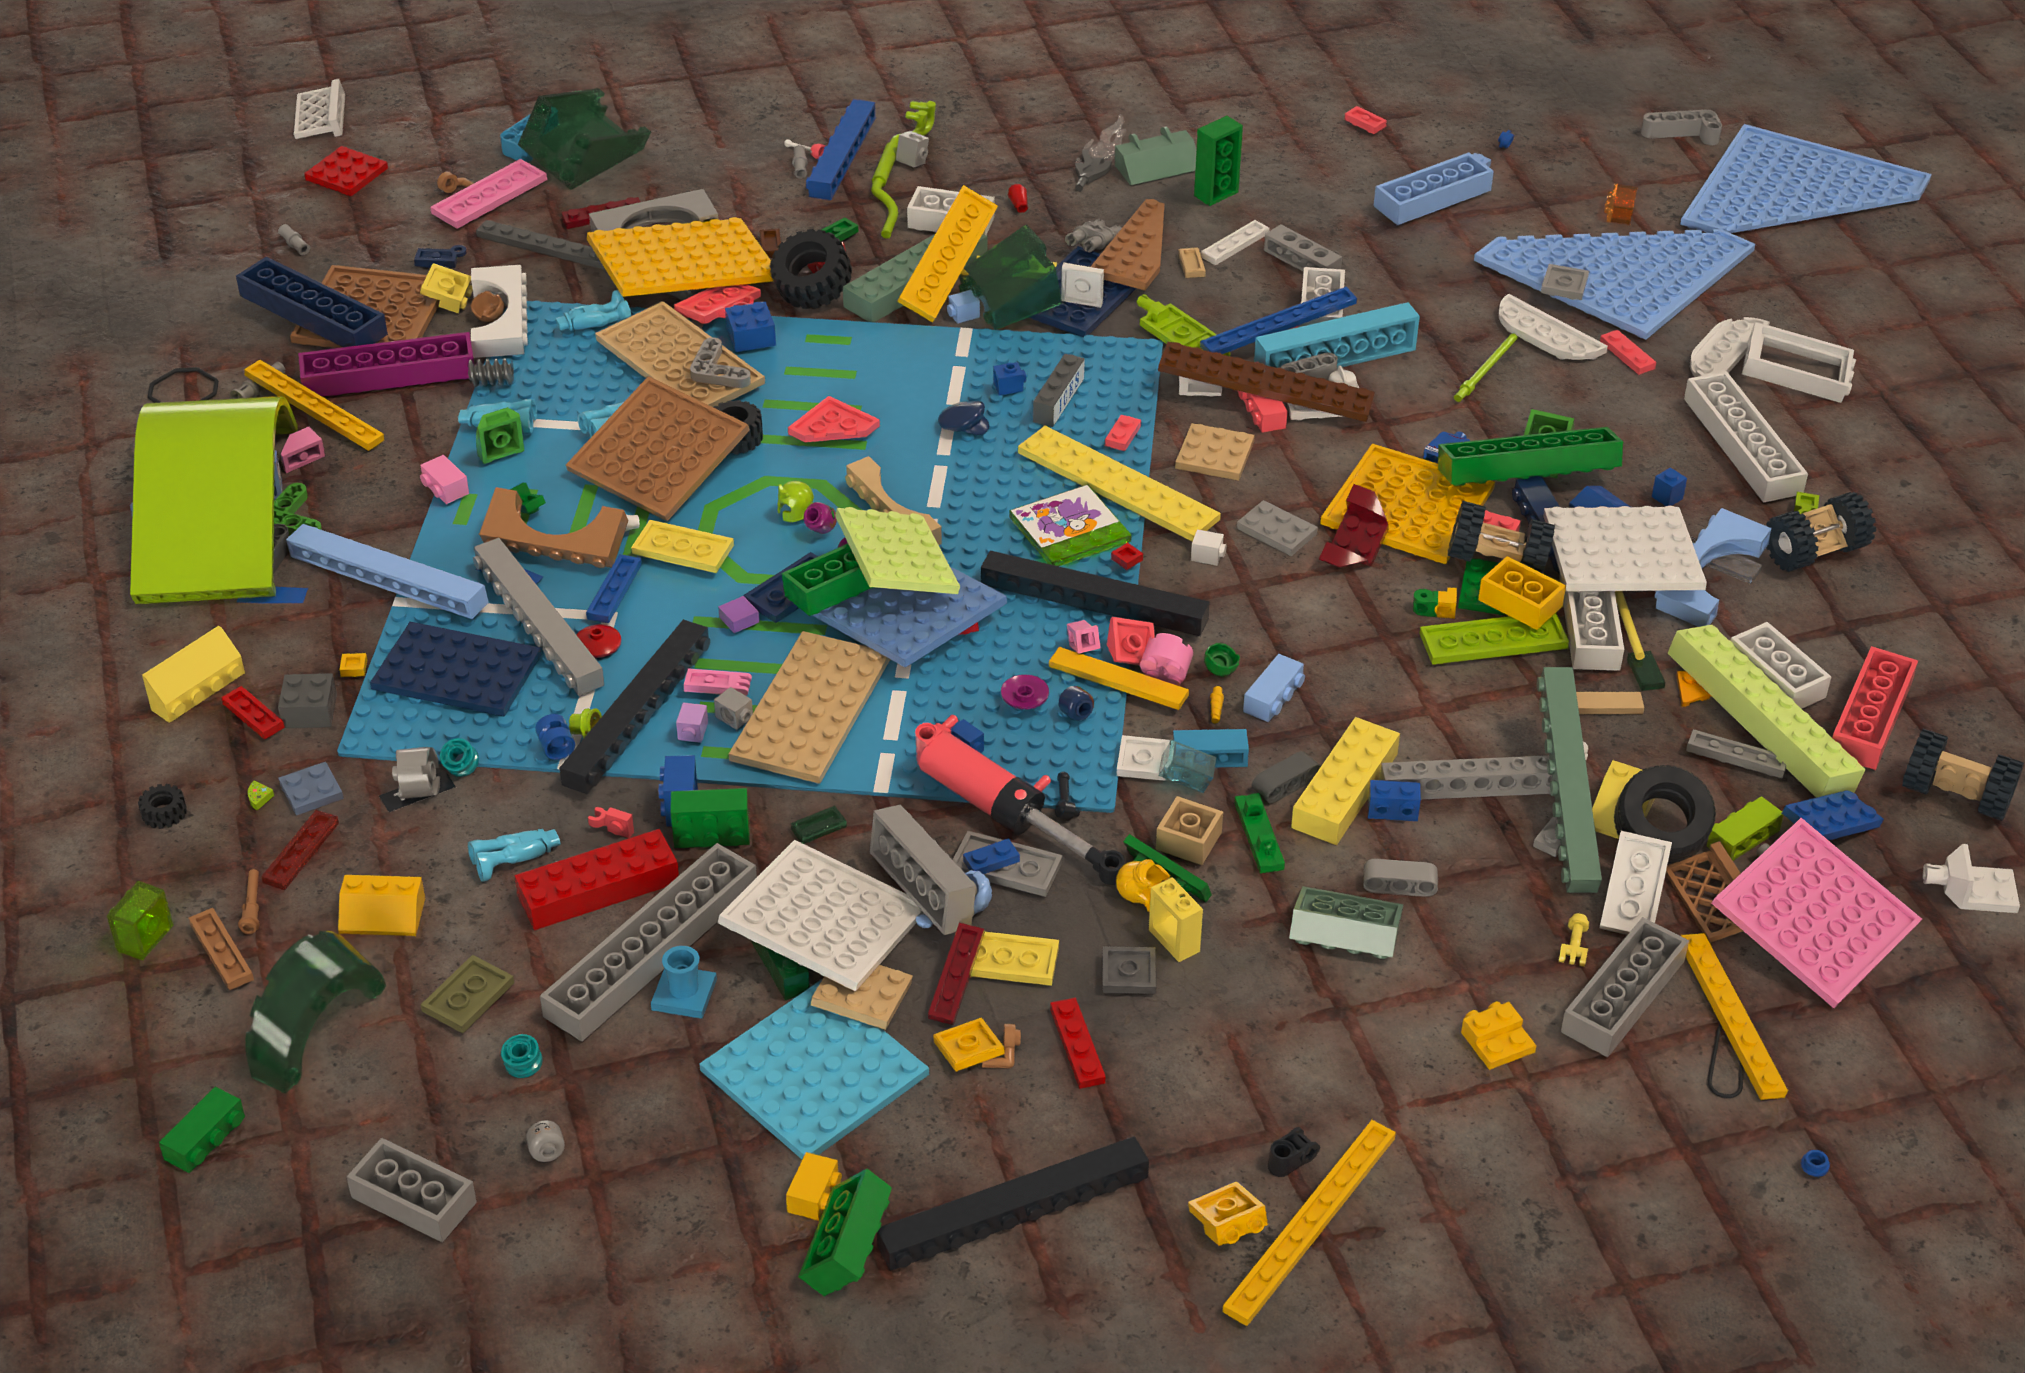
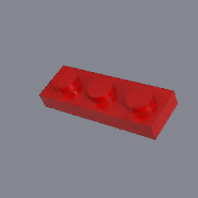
[221,686,285,740]

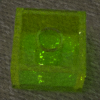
[107,881,174,960]

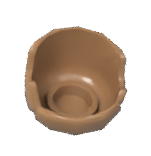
[471,291,505,322]

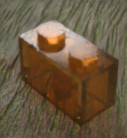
[1604,184,1638,225]

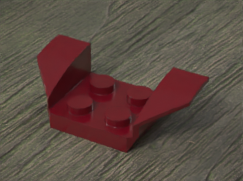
[1319,484,1389,568]

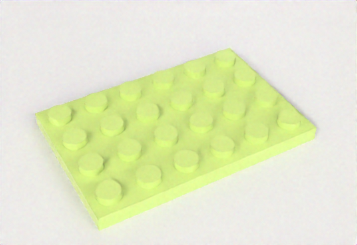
[835,507,960,594]

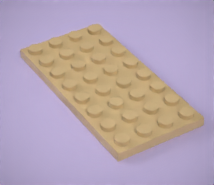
[595,301,765,407]
[729,631,890,784]

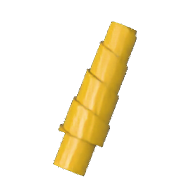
[1210,686,1224,724]

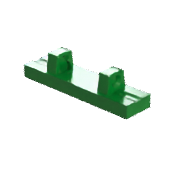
[1234,793,1285,873]
[1123,834,1212,902]

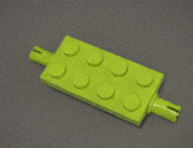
[1137,294,1231,356]

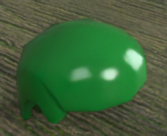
[1204,643,1240,677]

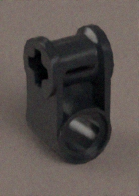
[1268,1127,1320,1177]

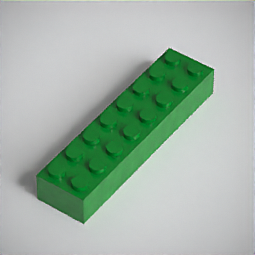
[1438,427,1623,486]

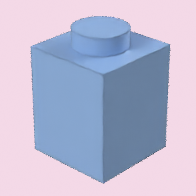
[947,290,980,324]

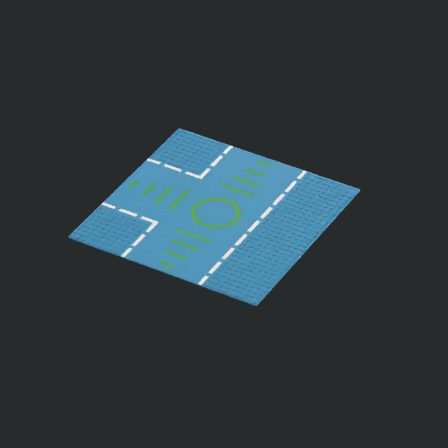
[337,301,1163,813]

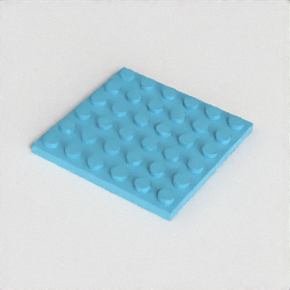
[699,980,929,1160]

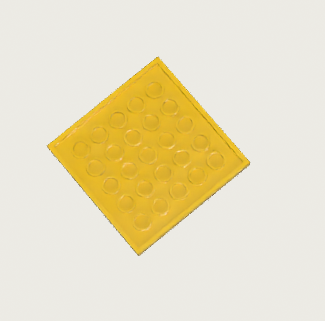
[1320,444,1495,564]

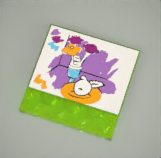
[1009,484,1132,566]

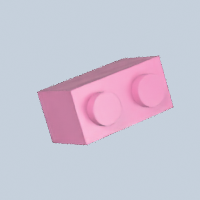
[420,455,469,504]

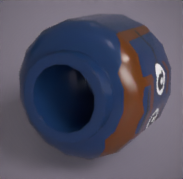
[1058,686,1094,721]

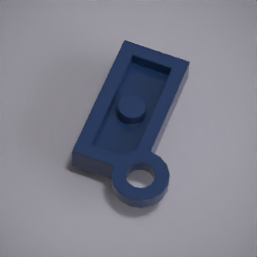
[414,245,467,268]

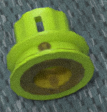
[569,708,602,738]

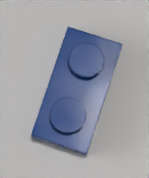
[963,838,1020,874]

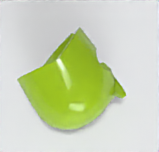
[777,480,814,522]

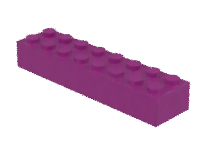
[298,332,474,396]

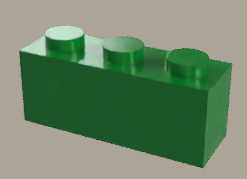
[159,1086,245,1173]

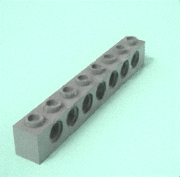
[1380,755,1552,800]

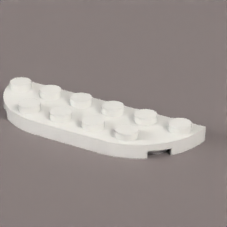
[1499,294,1608,360]
[1690,317,1770,377]

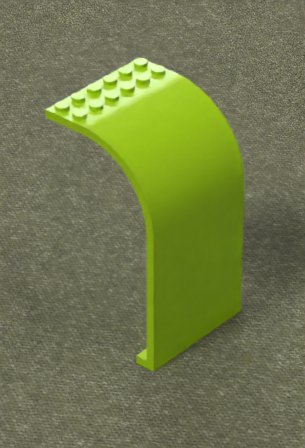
[130,396,298,604]

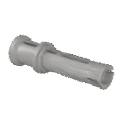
[230,362,285,399]

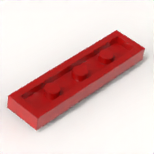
[1050,997,1106,1089]

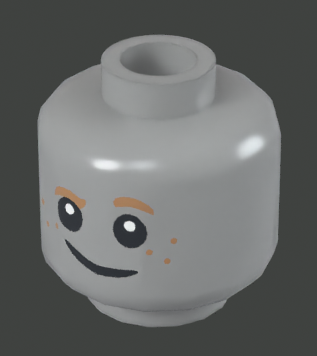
[526,1120,565,1162]

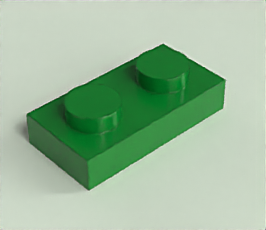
[822,217,859,241]

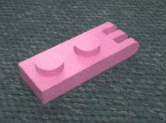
[684,669,752,696]

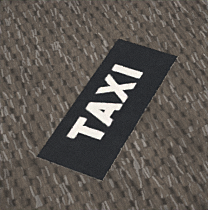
[379,771,456,813]

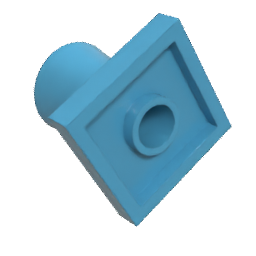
[651,946,717,1019]

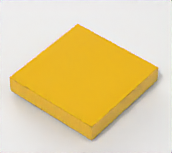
[933,1018,1005,1072]

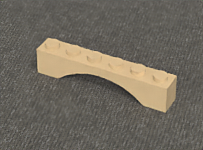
[845,456,942,545]

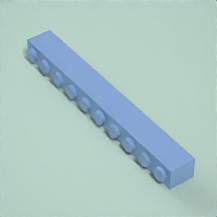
[286,524,489,619]

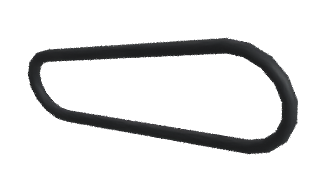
[1707,1024,1743,1098]

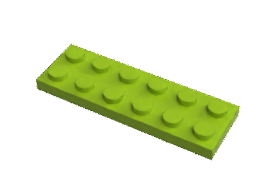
[1419,613,1569,665]

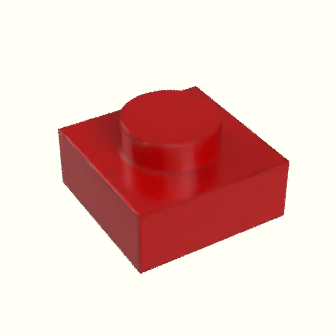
[1111,543,1143,570]

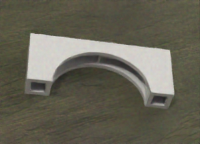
[471,265,528,358]

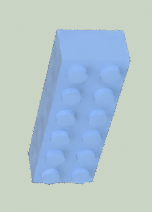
[1374,153,1494,225]

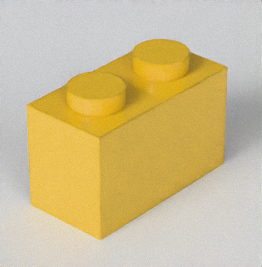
[786,1152,841,1221]

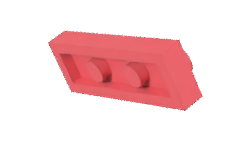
[1600,330,1656,375]

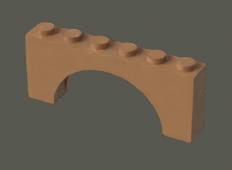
[479,487,629,568]

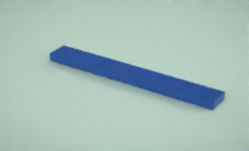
[1200,287,1357,354]

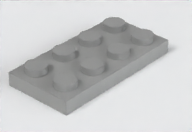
[953,831,1063,897]

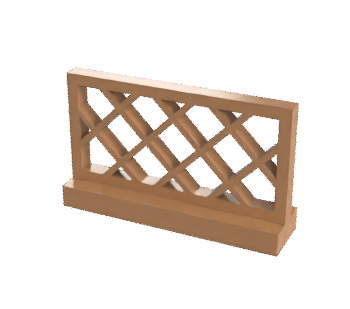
[1665,841,1743,943]

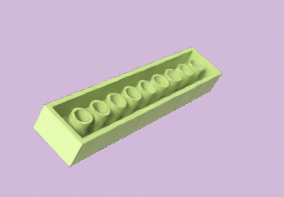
[1668,625,1866,798]

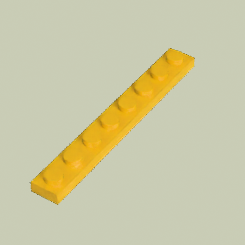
[244,360,384,451]
[1681,933,1788,1100]

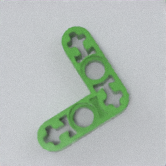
[274,483,322,536]

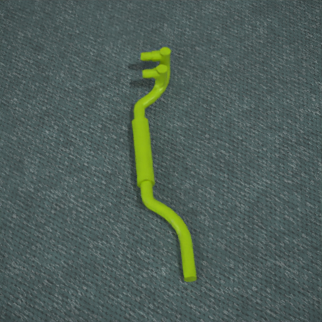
[871,101,936,239]

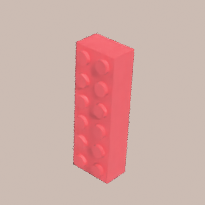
[1832,646,1918,770]

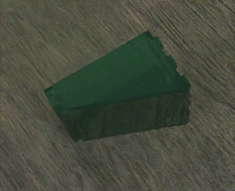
[518,88,651,190]

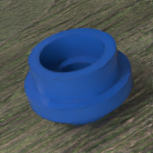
[1498,130,1515,149]
[1801,1150,1830,1177]

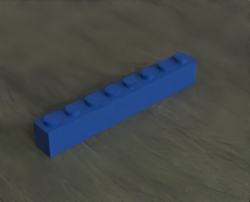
[806,99,876,200]

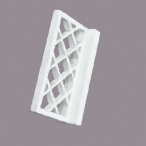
[294,79,345,139]

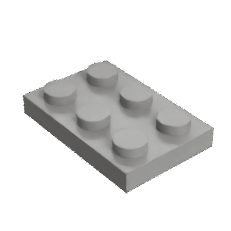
[1237,500,1318,556]

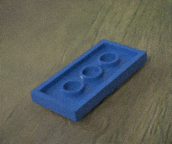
[1782,790,1884,840]

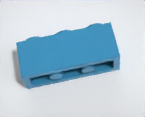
[1172,729,1249,768]

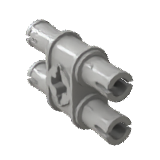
[1065,219,1122,252]

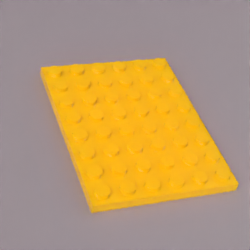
[587,217,773,297]

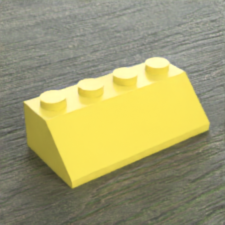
[142,626,245,723]

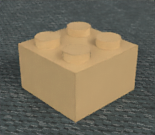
[1156,796,1223,865]

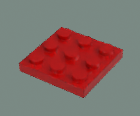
[304,146,388,196]

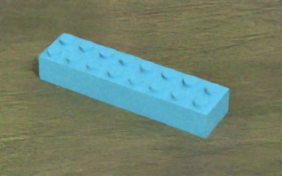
[1254,302,1420,368]

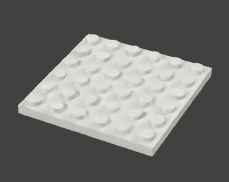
[1543,506,1707,591]
[718,840,924,991]

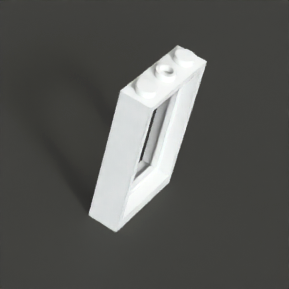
[1742,322,1856,403]

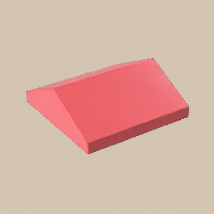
[1107,617,1155,666]

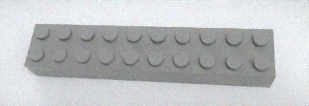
[540,843,757,1041]

